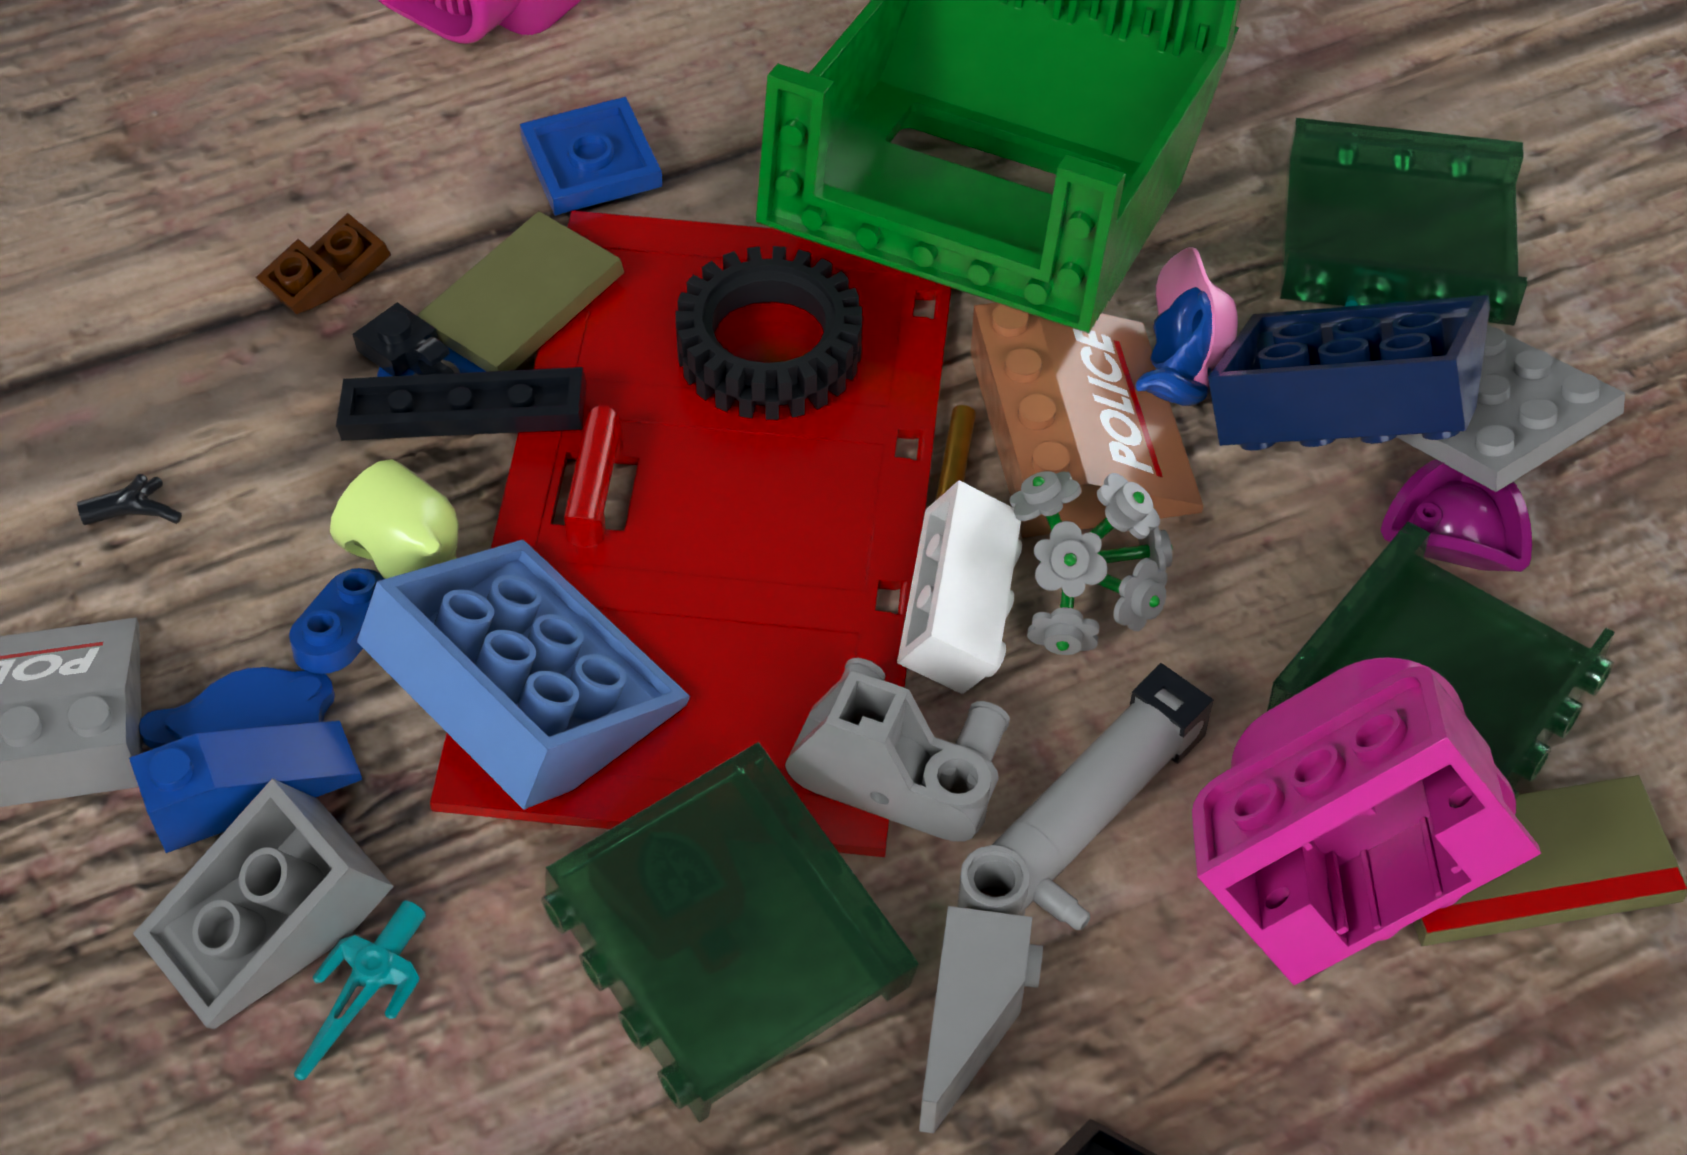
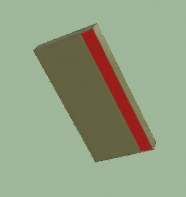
[1413,775,1687,946]

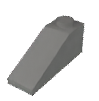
[919,906,1043,1133]

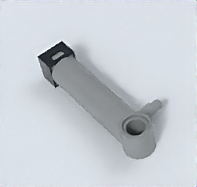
[957,663,1214,930]

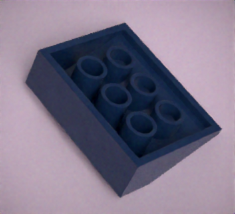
[1208,295,1490,451]

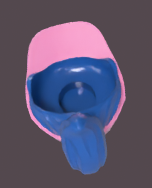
[1135,247,1238,406]

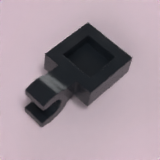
[353,302,454,376]

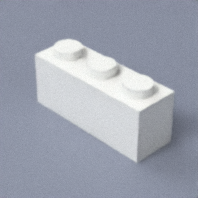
[897,480,1022,694]

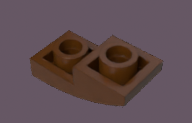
[255,213,391,314]

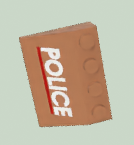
[970,303,1203,538]

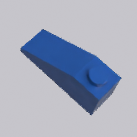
[129,720,363,853]

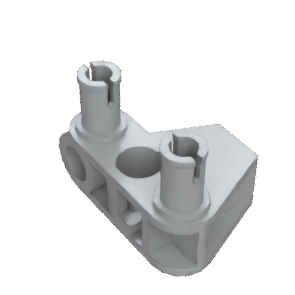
[785,658,1010,842]

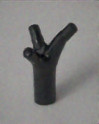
[77,474,182,525]

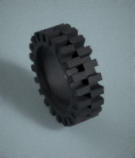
[676,246,863,420]

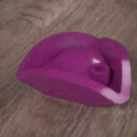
[1380,459,1532,572]

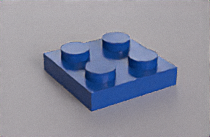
[520,97,663,215]

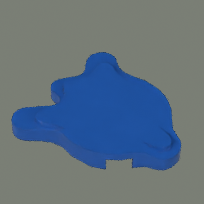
[139,667,335,833]

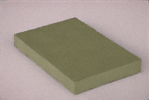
[417,211,624,372]

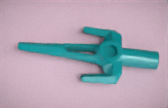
[294,900,426,1081]

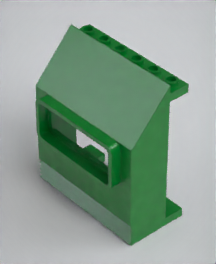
[756,0,1241,334]

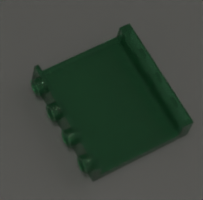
[1280,118,1528,326]
[1267,521,1615,800]
[541,742,919,1123]

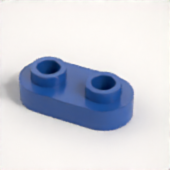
[289,568,384,674]

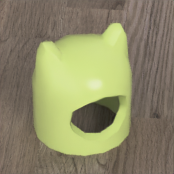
[330,459,459,579]

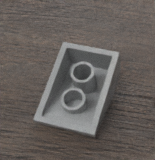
[133,778,394,1029]

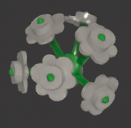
[1009,471,1173,655]

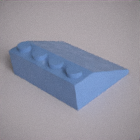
[357,540,690,810]

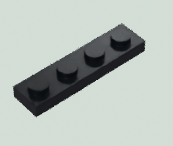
[336,367,587,441]

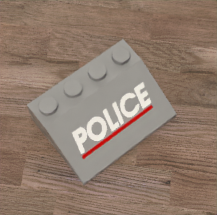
[0,617,143,807]

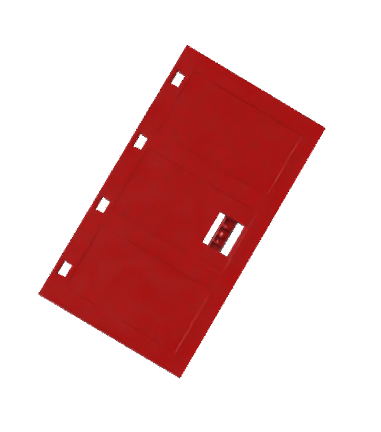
[430,210,952,857]

